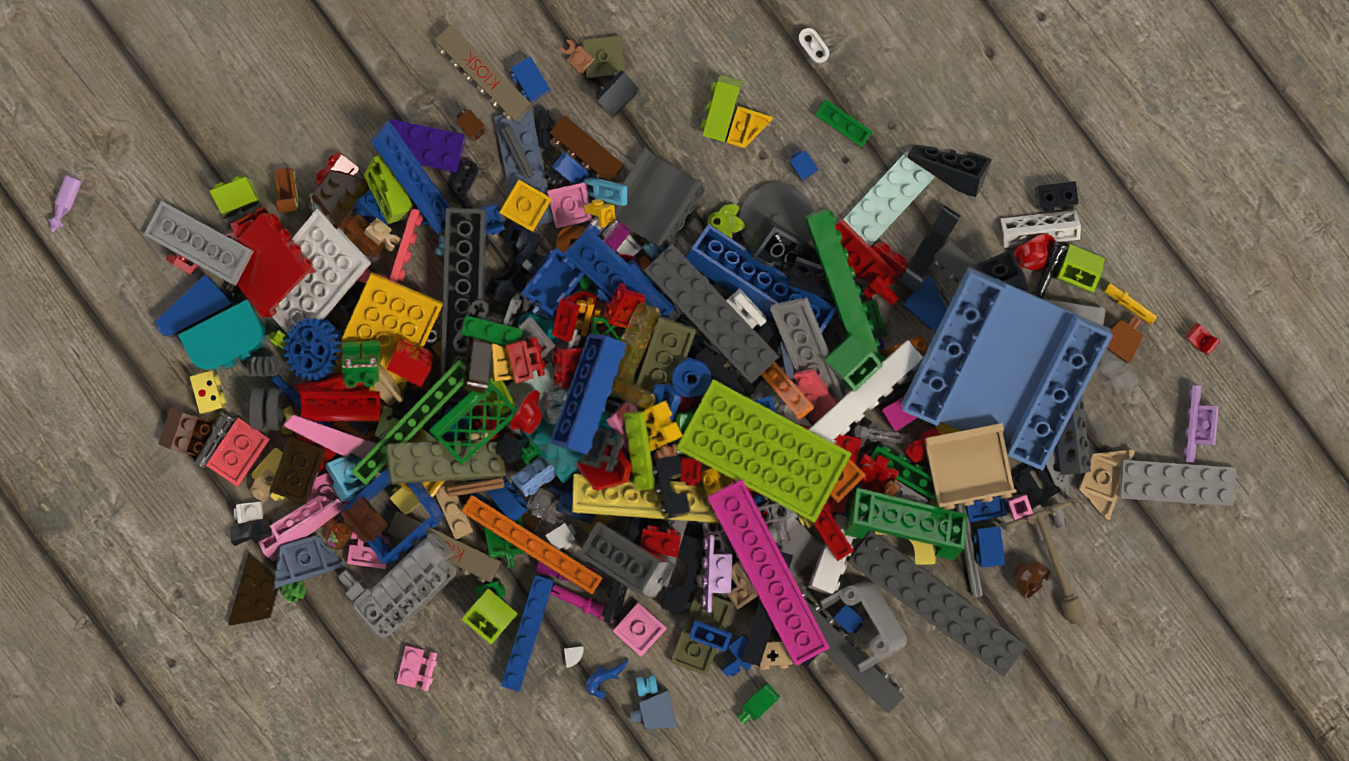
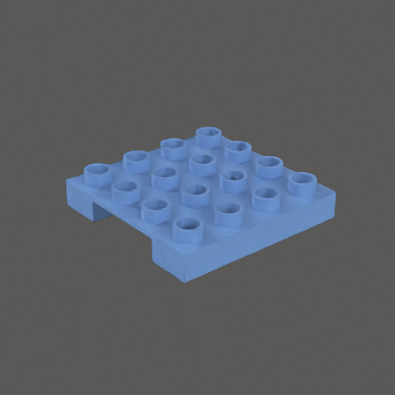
[901,267,1113,470]

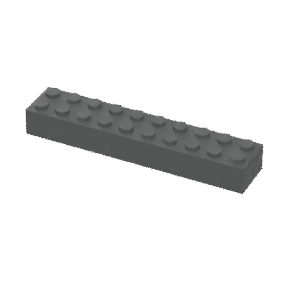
[441,208,487,402]
[847,530,1026,677]

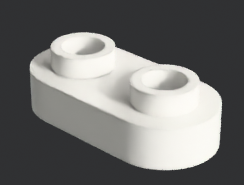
[798,28,829,64]

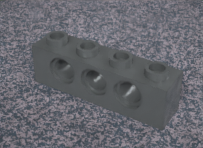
[1057,396,1091,475]

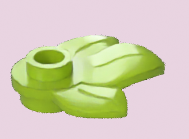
[707,204,745,239]

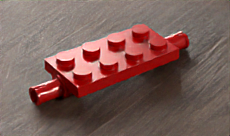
[835,219,899,306]

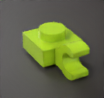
[269,330,289,350]

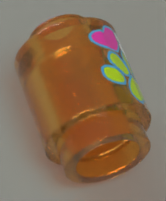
[327,522,352,550]

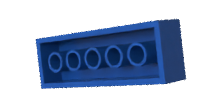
[550,334,626,455]

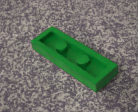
[815,99,873,148]
[461,315,522,346]

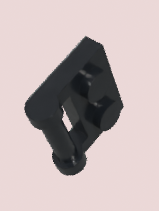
[1012,465,1060,509]

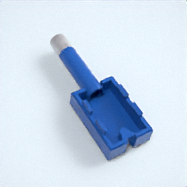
[520,216,606,318]

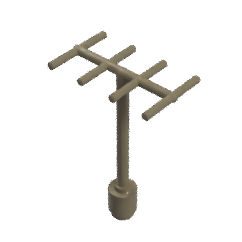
[999,496,1085,624]

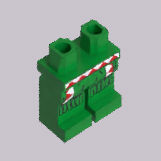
[342,341,381,387]

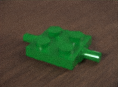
[483,505,525,568]

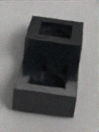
[231,519,272,546]

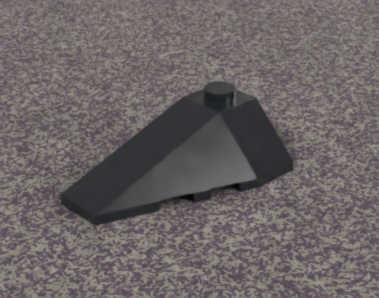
[907,145,992,197]
[751,217,821,273]

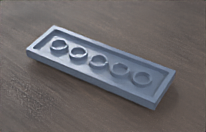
[494,109,554,228]

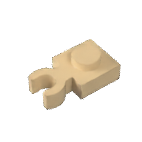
[364,218,400,251]

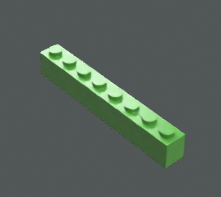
[351,359,466,485]

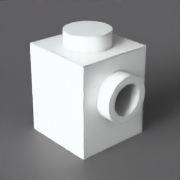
[546,523,577,550]

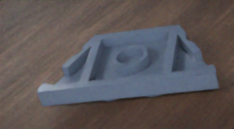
[274,535,346,589]

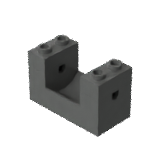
[578,521,675,598]

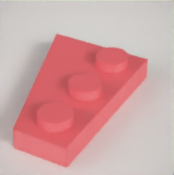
[794,369,839,425]

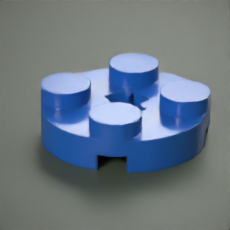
[672,358,711,398]

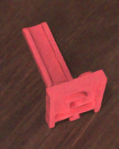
[357,209,423,284]

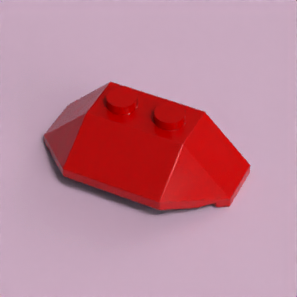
[296,371,371,401]

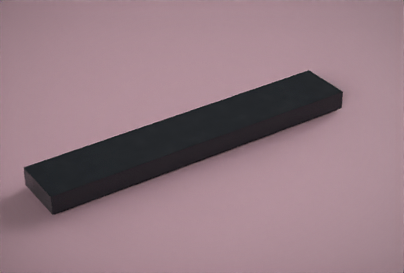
[741,551,793,667]

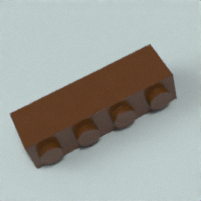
[550,115,624,182]

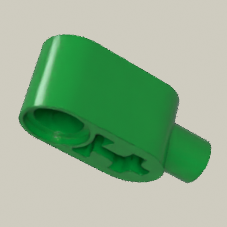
[736,682,781,725]

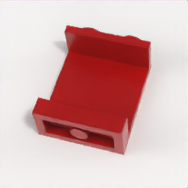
[552,289,598,342]

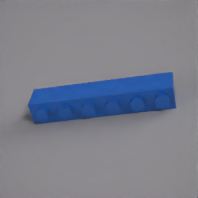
[501,574,554,692]

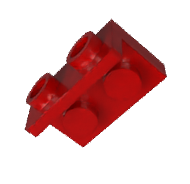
[315,152,359,186]
[872,241,908,286]
[605,283,646,329]
[552,347,583,389]

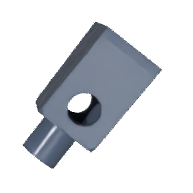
[630,689,677,729]

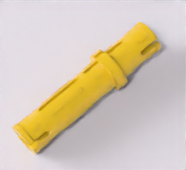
[1103,282,1157,325]

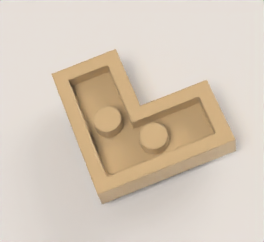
[727,561,758,610]

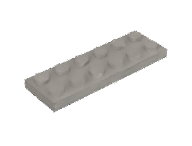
[144,201,254,285]
[770,298,846,401]
[1119,460,1236,506]

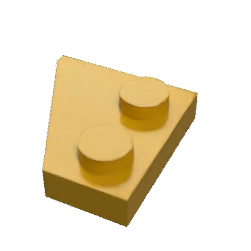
[726,106,773,149]
[491,343,531,381]

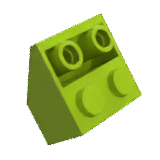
[210,175,260,216]
[1055,244,1105,294]
[461,588,518,644]

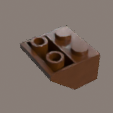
[158,408,213,457]

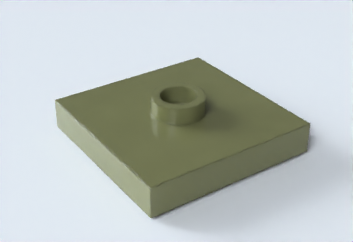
[583,36,625,79]

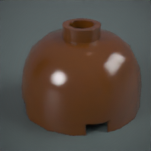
[1014,561,1052,599]

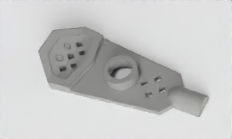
[1046,444,1069,495]

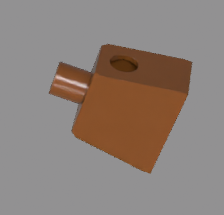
[1106,315,1143,364]

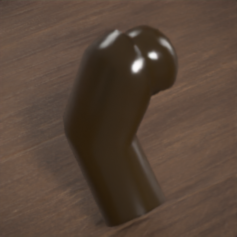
[226,282,241,302]

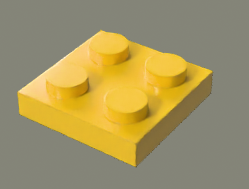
[499,180,552,232]

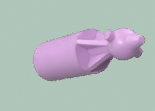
[48,175,82,232]

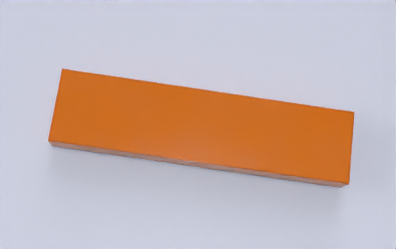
[761,361,814,420]

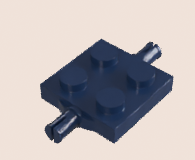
[548,477,595,524]

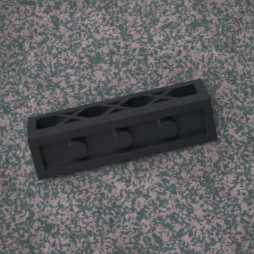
[787,257,868,301]

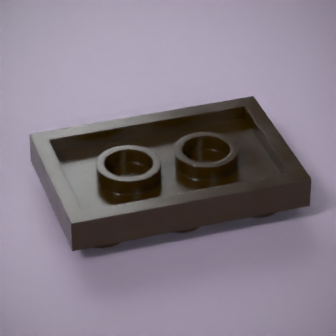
[269,437,326,505]

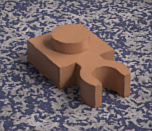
[560,40,594,73]
[653,445,677,460]

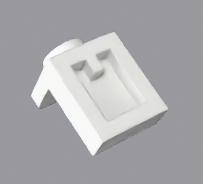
[234,501,264,524]

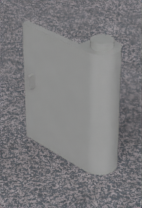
[735,508,823,578]

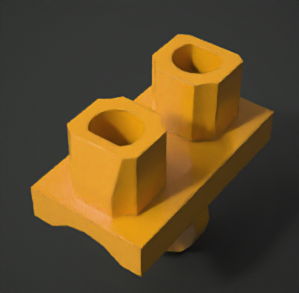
[575,297,604,337]

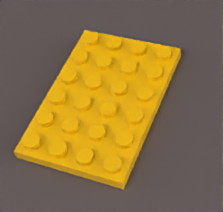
[328,272,443,399]

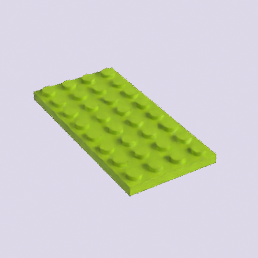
[677,380,852,523]

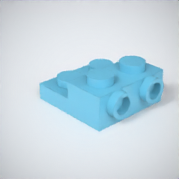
[325,453,376,503]

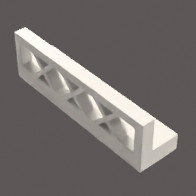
[1000,210,1081,248]

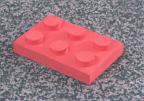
[206,417,270,487]

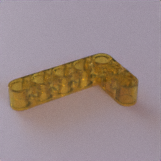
[611,303,660,409]

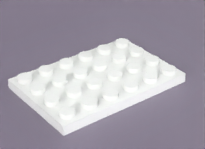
[273,208,371,333]

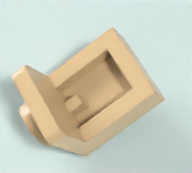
[249,469,275,503]

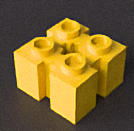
[643,401,682,452]

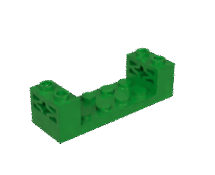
[844,488,967,561]

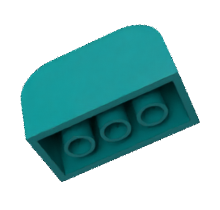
[178,300,268,371]

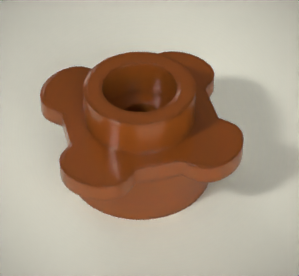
[884,480,902,496]

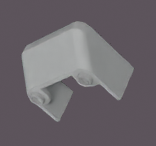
[821,581,907,673]

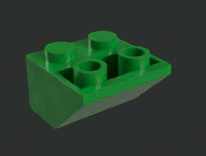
[824,334,883,392]

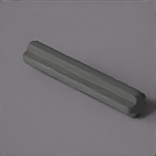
[501,125,534,179]

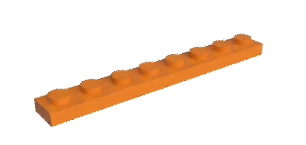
[461,495,602,595]

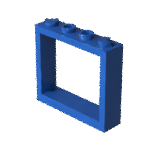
[344,469,444,564]

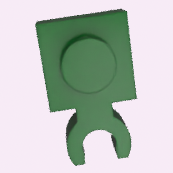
[521,441,542,466]

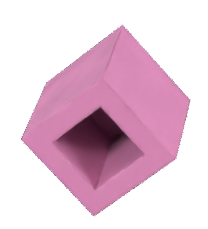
[1005,494,1033,520]

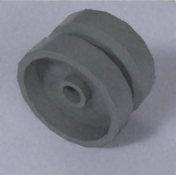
[249,388,284,431]

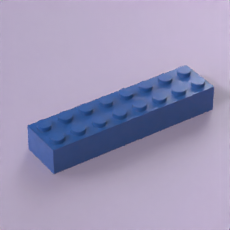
[686,224,837,333]

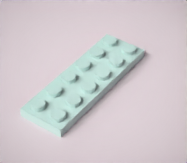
[843,151,935,246]

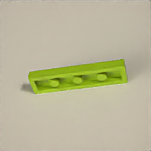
[624,412,655,490]

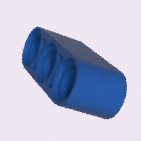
[486,476,529,522]

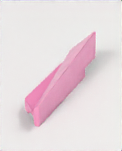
[284,415,377,459]
[258,496,345,561]

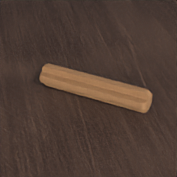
[447,477,504,497]

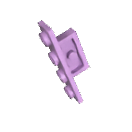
[1184,385,1219,463]
[701,533,732,612]

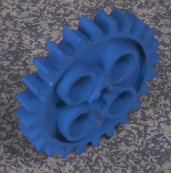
[283,318,341,381]

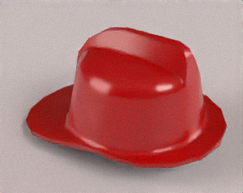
[1014,234,1055,270]
[510,390,542,434]

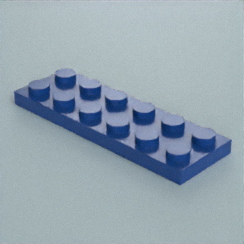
[371,121,451,234]
[564,229,674,332]

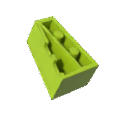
[700,75,742,142]
[364,155,413,224]

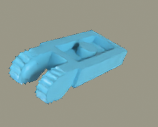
[584,177,627,206]

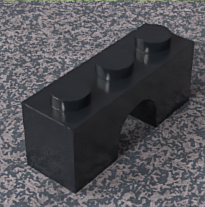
[652,455,691,519]

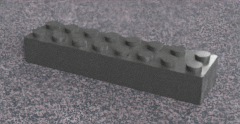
[644,244,779,384]

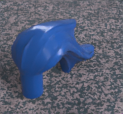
[586,658,628,700]

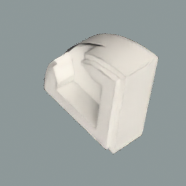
[564,646,584,668]

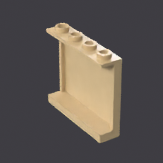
[924,423,1016,510]

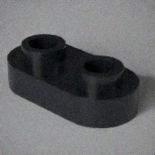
[391,392,424,420]

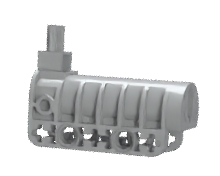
[338,533,456,637]

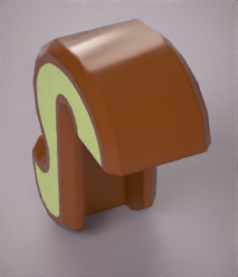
[274,168,299,213]

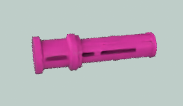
[550,584,608,621]

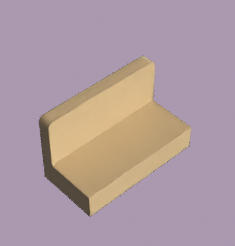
[372,365,405,406]

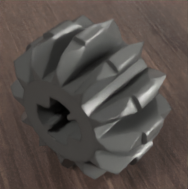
[247,356,280,376]

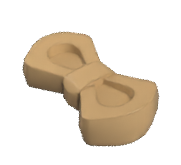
[465,427,488,440]

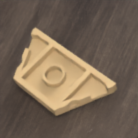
[1078,450,1135,520]

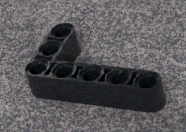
[895,206,961,295]

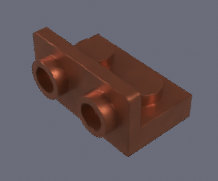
[341,496,389,543]

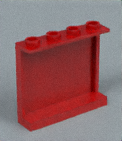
[236,213,317,317]

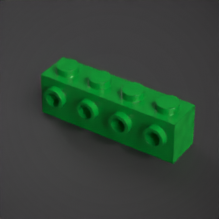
[870,445,936,501]

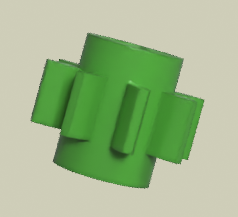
[281,581,306,602]

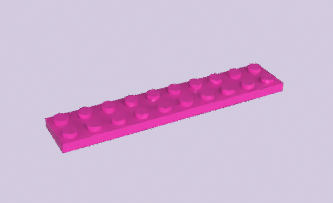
[707,479,830,666]

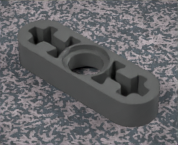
[453,299,489,352]

